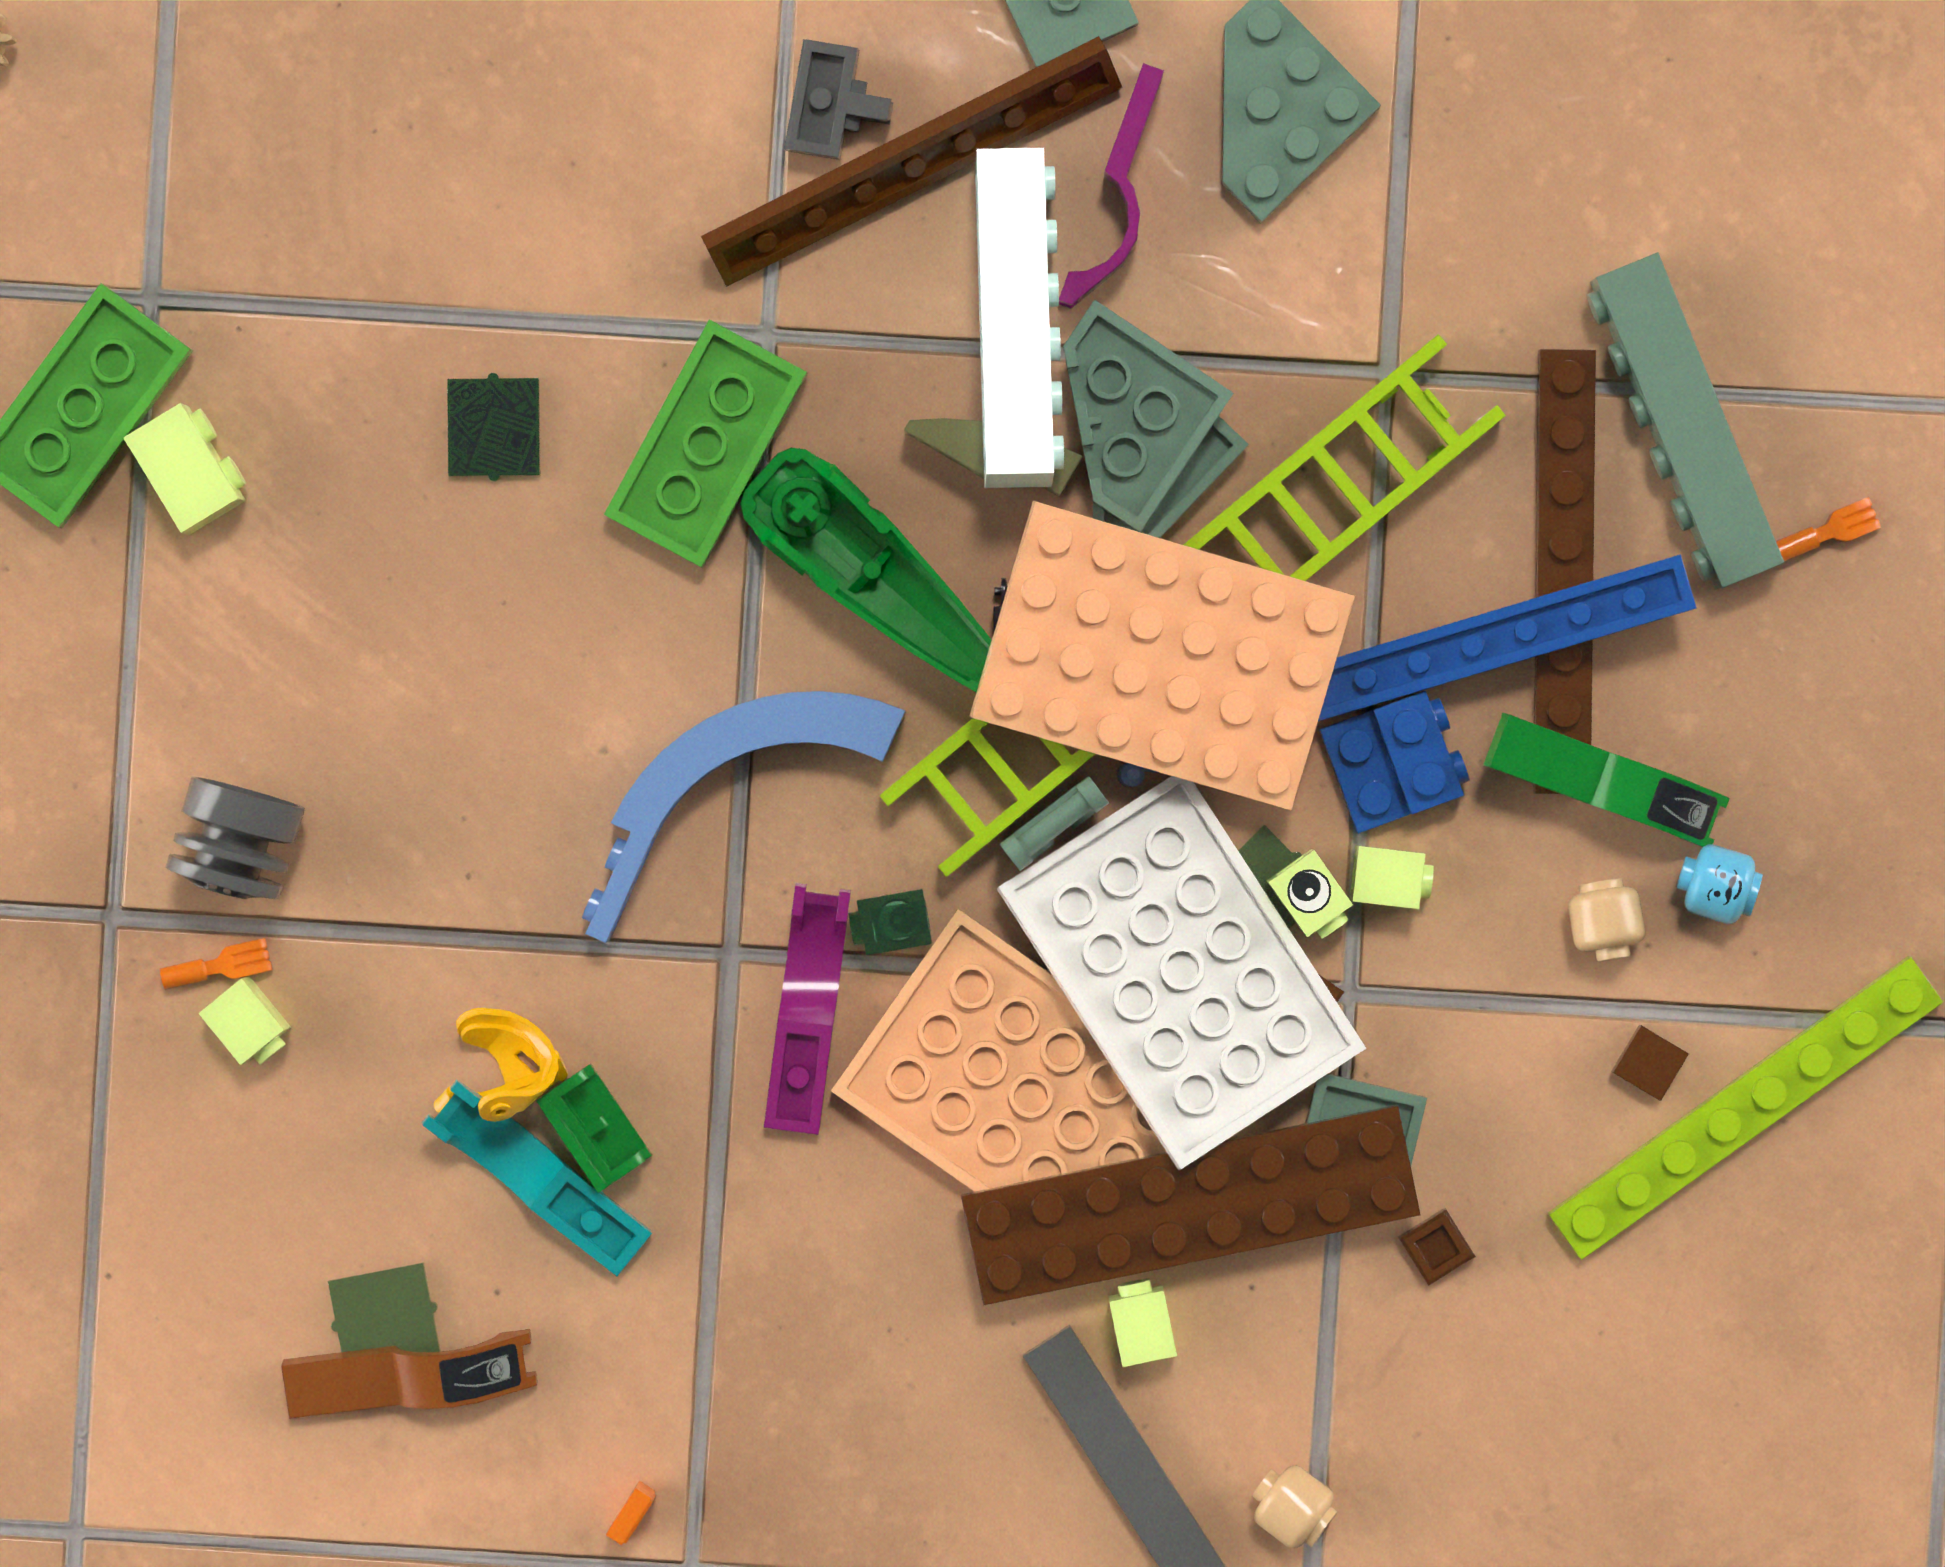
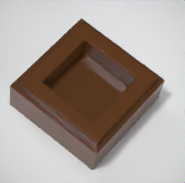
[1611,1024,1689,1101]
[1398,1208,1476,1286]

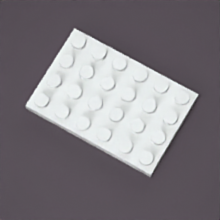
[997,776,1366,1170]

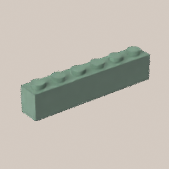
[1587,252,1784,590]

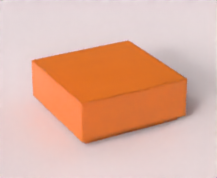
[606,1481,656,1545]

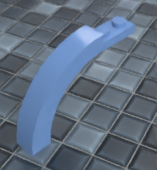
[582,691,906,943]

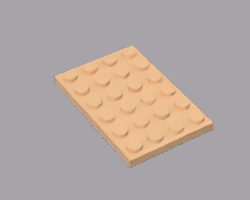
[970,501,1355,810]
[831,908,1166,1282]

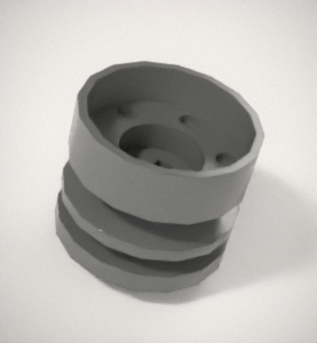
[166,776,305,900]

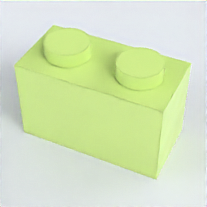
[123,403,246,535]

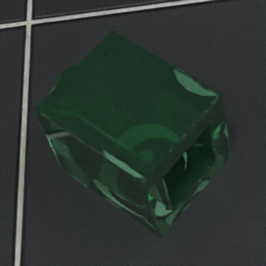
[848,888,933,955]

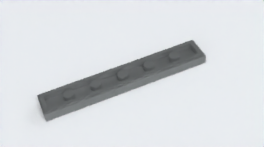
[1023,1324,1226,1567]

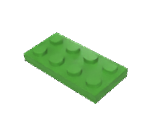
[0,283,193,528]
[604,319,808,568]

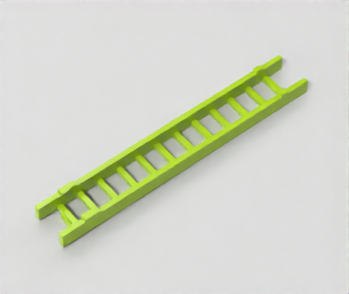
[879,334,1506,877]

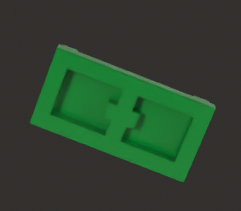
[536,1064,653,1193]

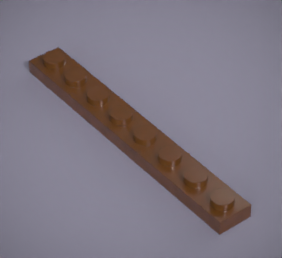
[701,36,1123,287]
[1533,349,1596,794]

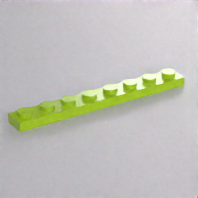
[1548,956,1943,1260]

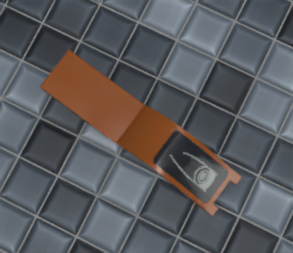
[281,1329,538,1419]

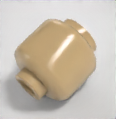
[1568,878,1646,962]
[1252,1465,1337,1548]

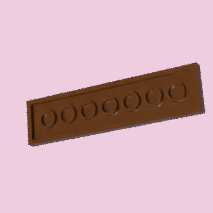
[961,1105,1421,1305]

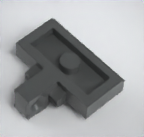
[784,39,894,160]

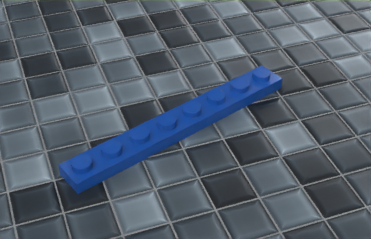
[1318,554,1697,722]

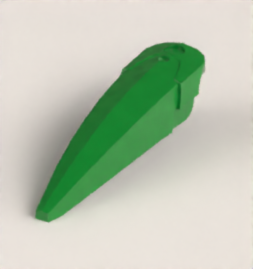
[740,447,992,693]

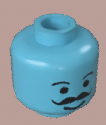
[1676,844,1763,924]

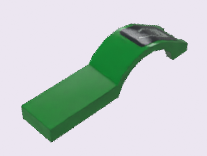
[1483,713,1730,847]

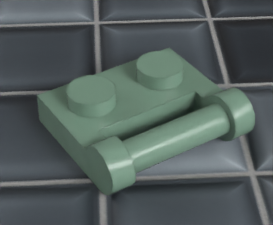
[1000,776,1109,871]

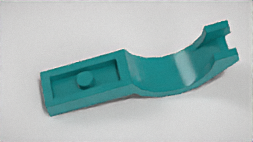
[422,1079,652,1276]

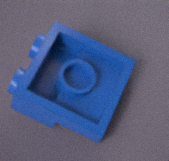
[1319,691,1470,834]

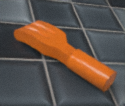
[1776,497,1881,561]
[160,938,273,990]

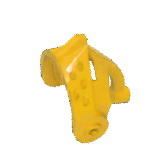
[434,1008,568,1122]

